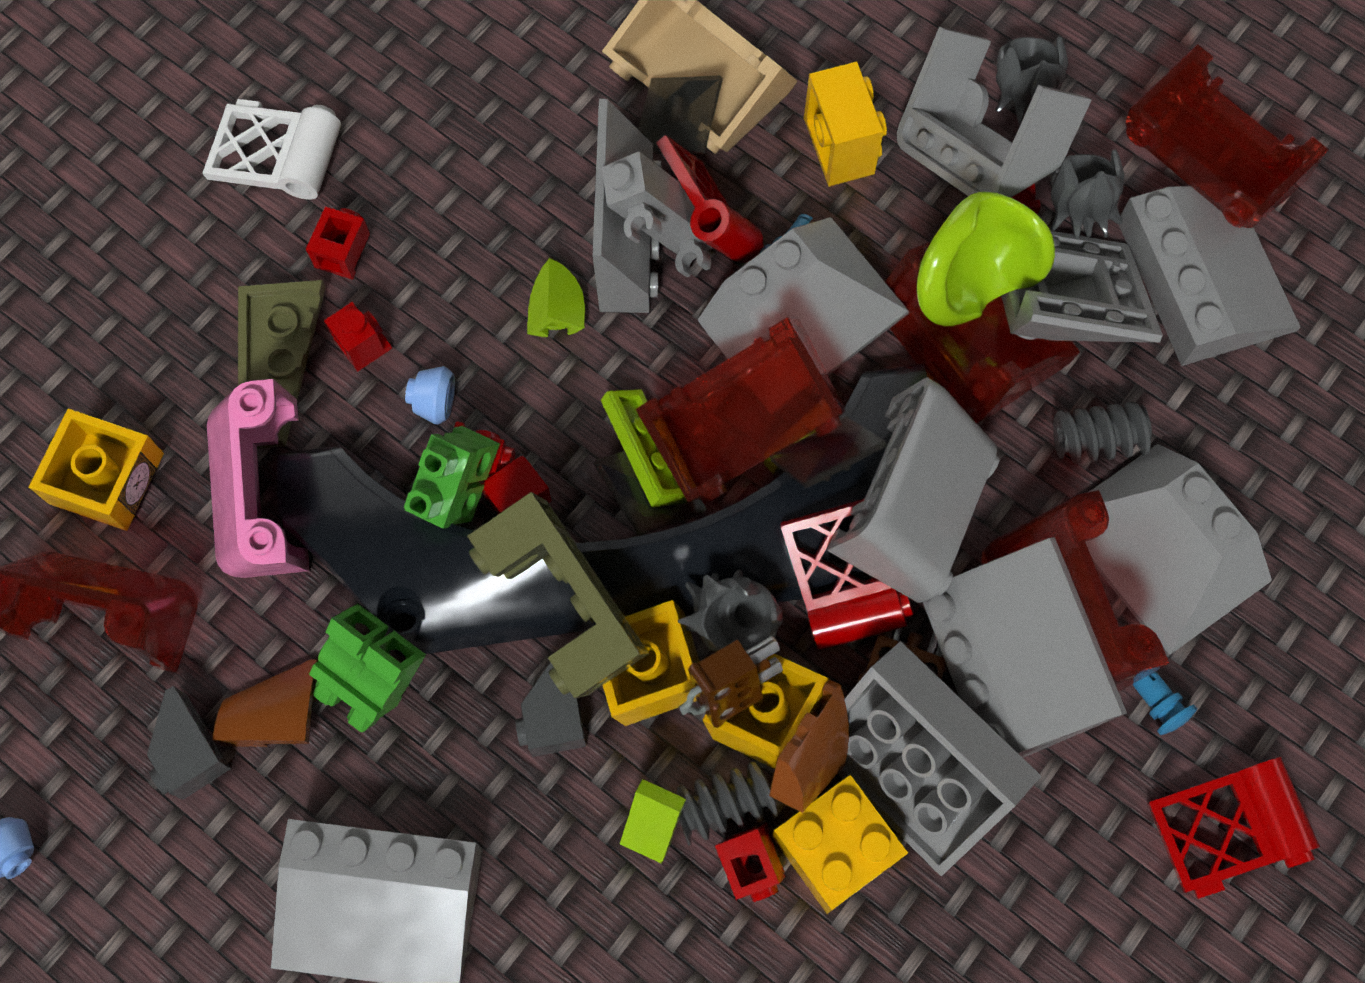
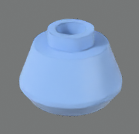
[405,366,455,425]
[0,817,34,879]

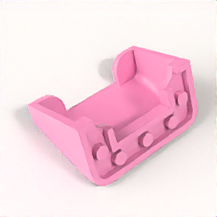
[207,379,310,578]

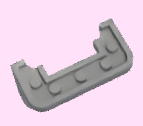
[827,377,999,603]

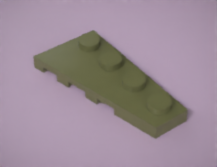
[238,280,326,449]

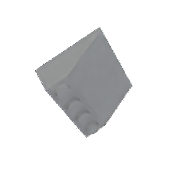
[593,99,661,313]
[1118,185,1301,366]
[923,537,1127,758]
[838,641,1041,877]
[271,819,483,983]

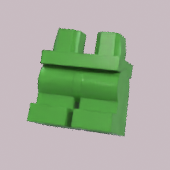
[404,426,500,529]
[309,604,426,732]

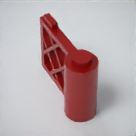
[656,135,763,263]
[781,499,913,650]
[1147,757,1320,899]

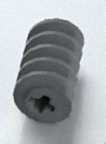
[1053,401,1152,464]
[677,761,778,846]

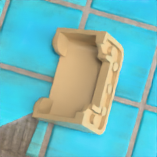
[602,0,798,154]

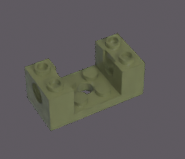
[467,492,649,698]

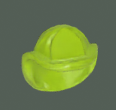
[917,191,1055,326]

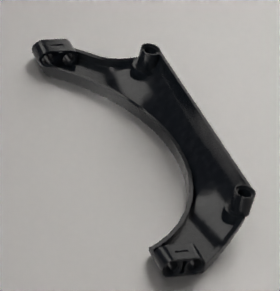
[277,364,927,657]

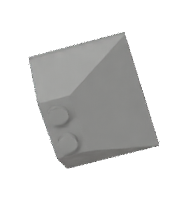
[698,217,909,417]
[1002,231,1163,343]
[1055,444,1272,657]

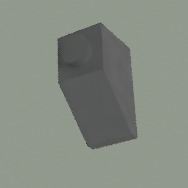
[515,662,586,757]
[147,685,231,800]

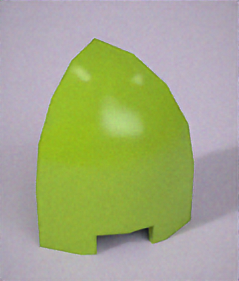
[527,258,585,337]

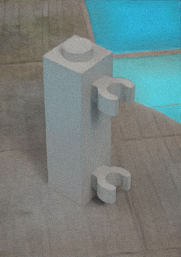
[601,152,712,277]

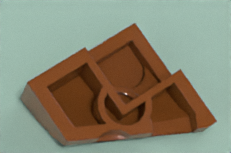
[212,659,318,747]
[769,680,849,813]

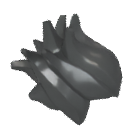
[995,37,1068,123]
[1050,149,1125,240]
[678,569,783,652]

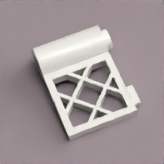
[202,99,341,200]

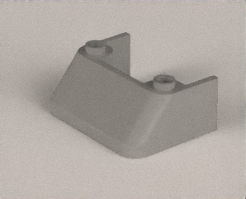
[897,26,1092,198]

